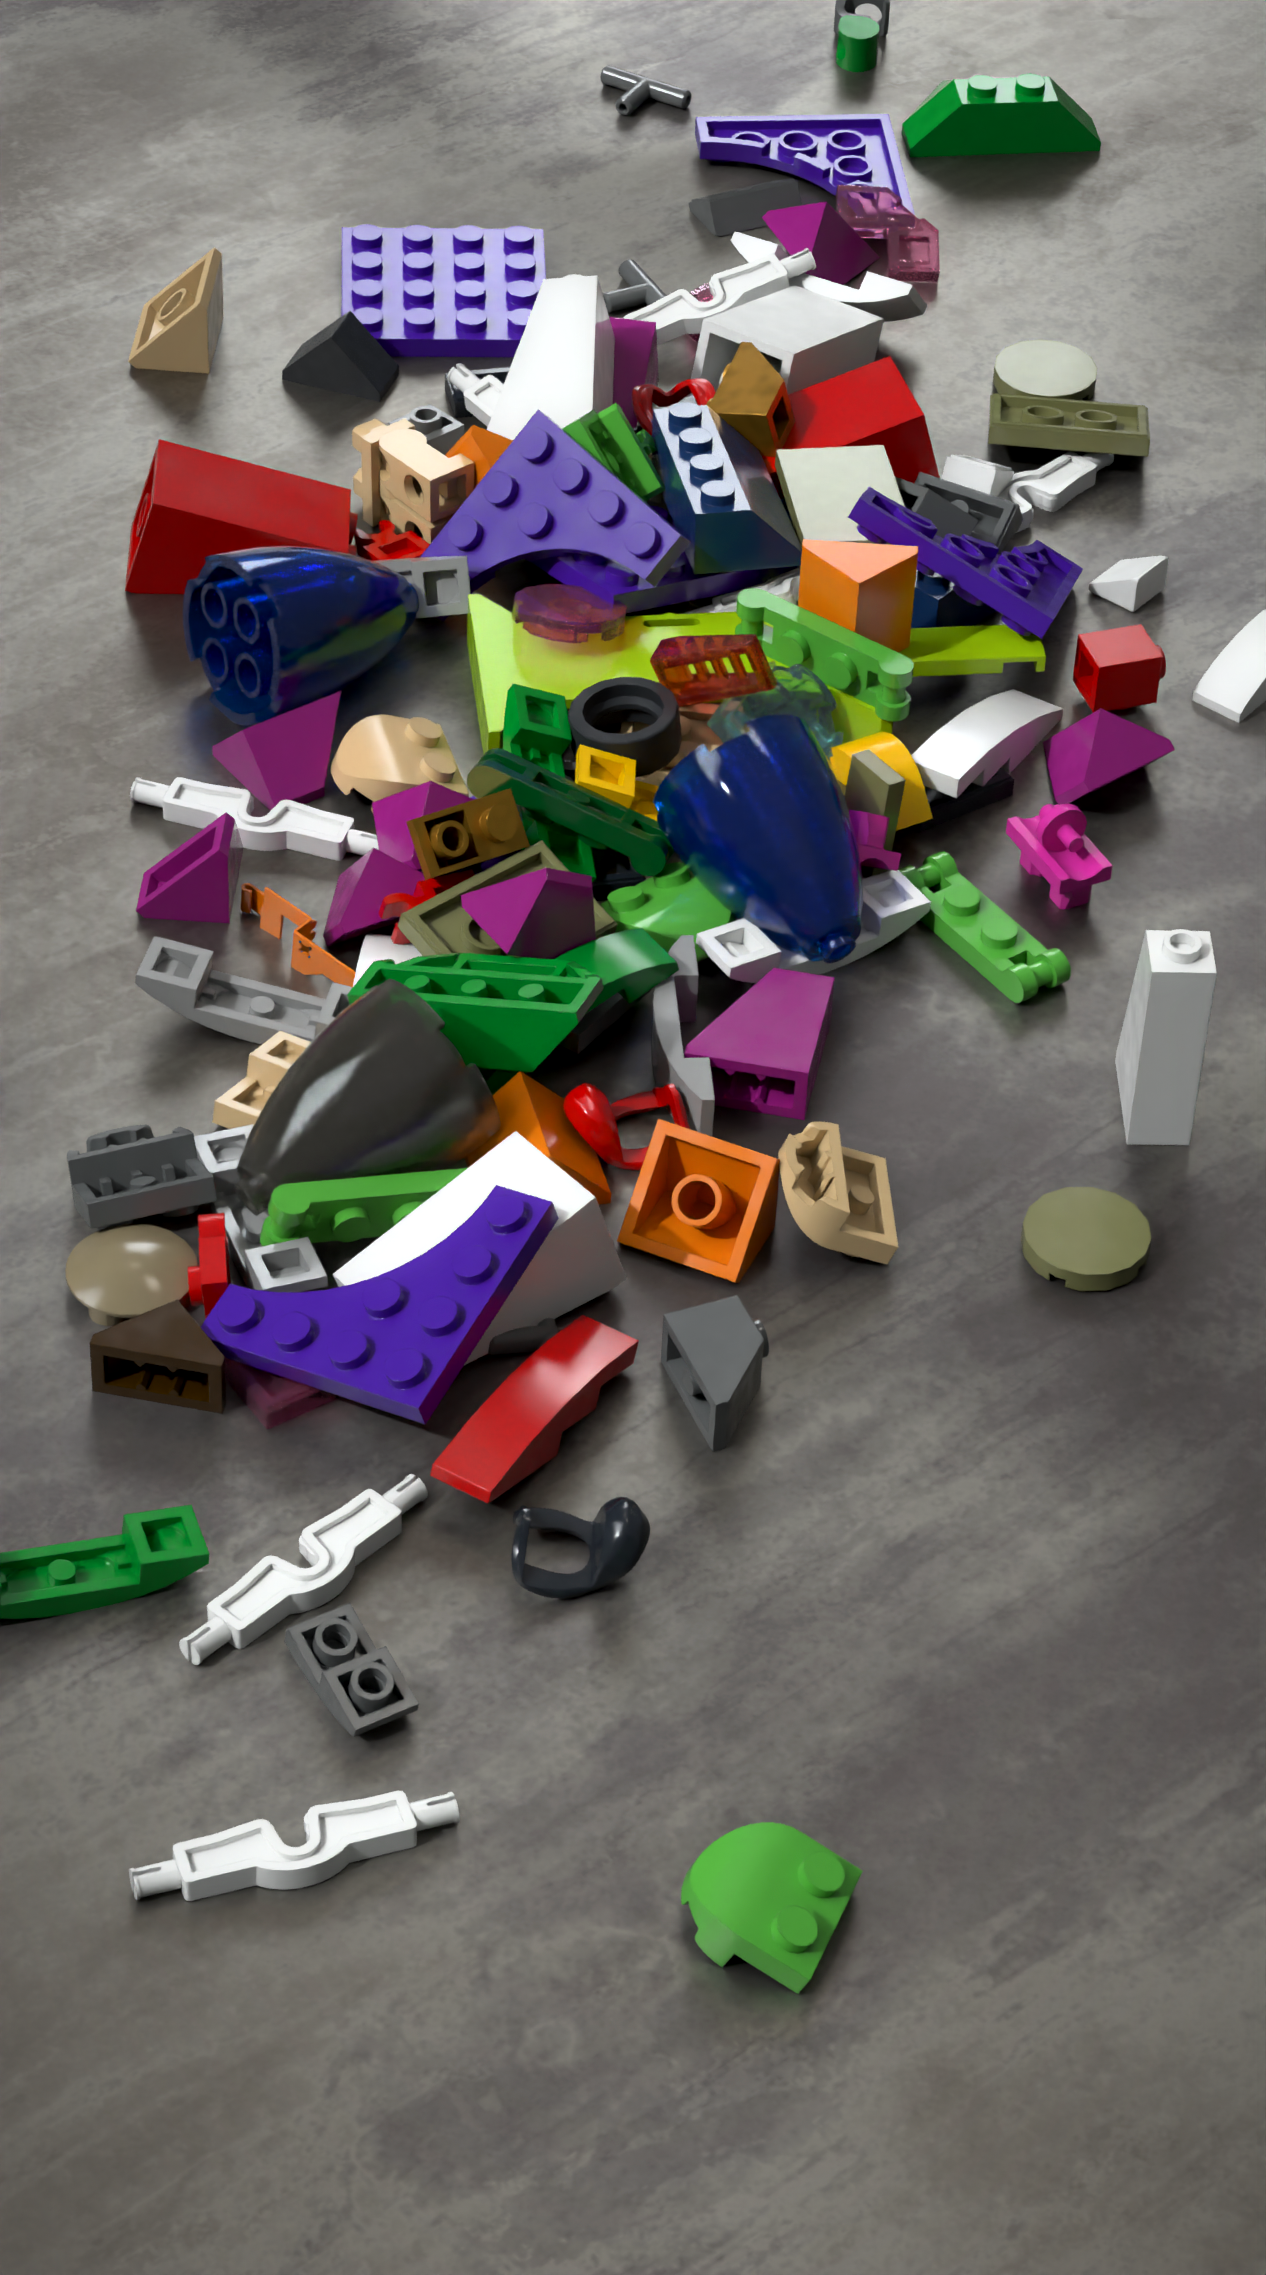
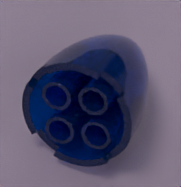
[183,546,419,726]
[652,714,863,964]

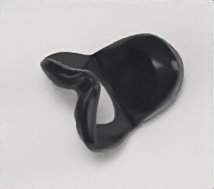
[511,1497,650,1599]

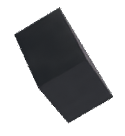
[282,311,399,402]

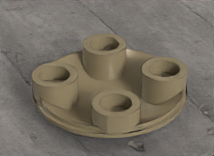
[65,1223,198,1326]

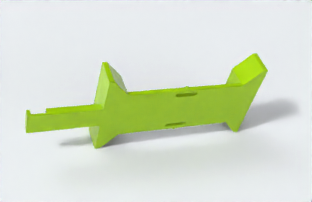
[467,594,1046,755]

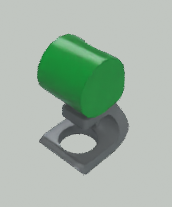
[833,0,890,72]

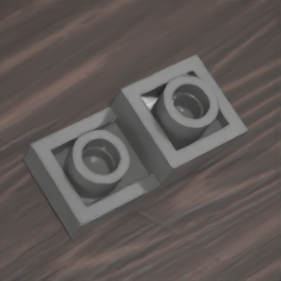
[284,1603,419,1737]

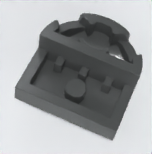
[67,1125,217,1230]

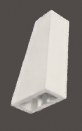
[1115,929,1217,1145]

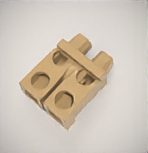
[352,419,475,544]

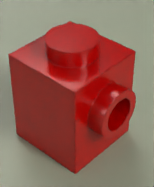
[1073,624,1166,713]

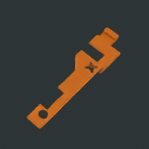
[240,883,356,987]

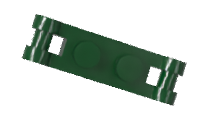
[467,748,677,876]

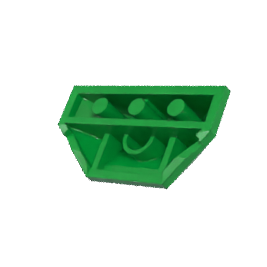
[901,73,1101,157]
[347,953,604,1073]

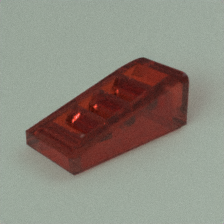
[650,634,777,707]

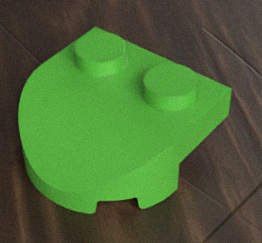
[600,862,736,962]
[681,1822,863,1994]

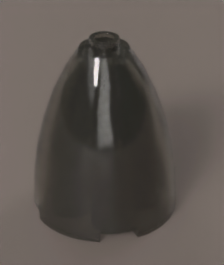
[234,979,501,1216]

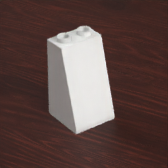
[487,274,615,440]
[687,285,884,397]
[333,1131,627,1365]

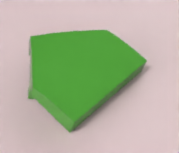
[562,403,665,504]

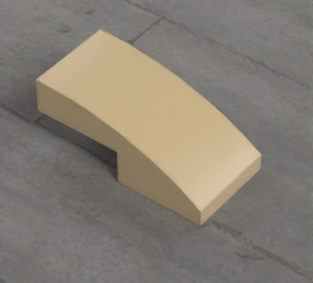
[212,1031,334,1143]

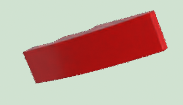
[430,1315,639,1504]

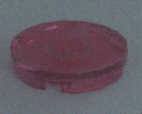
[512,584,627,643]

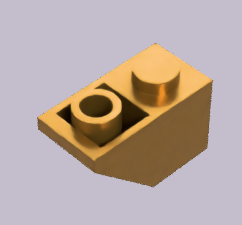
[706,342,795,457]
[406,788,530,880]

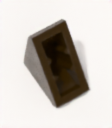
[90,1299,226,1414]

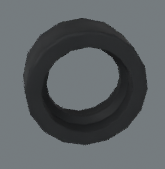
[568,677,682,778]

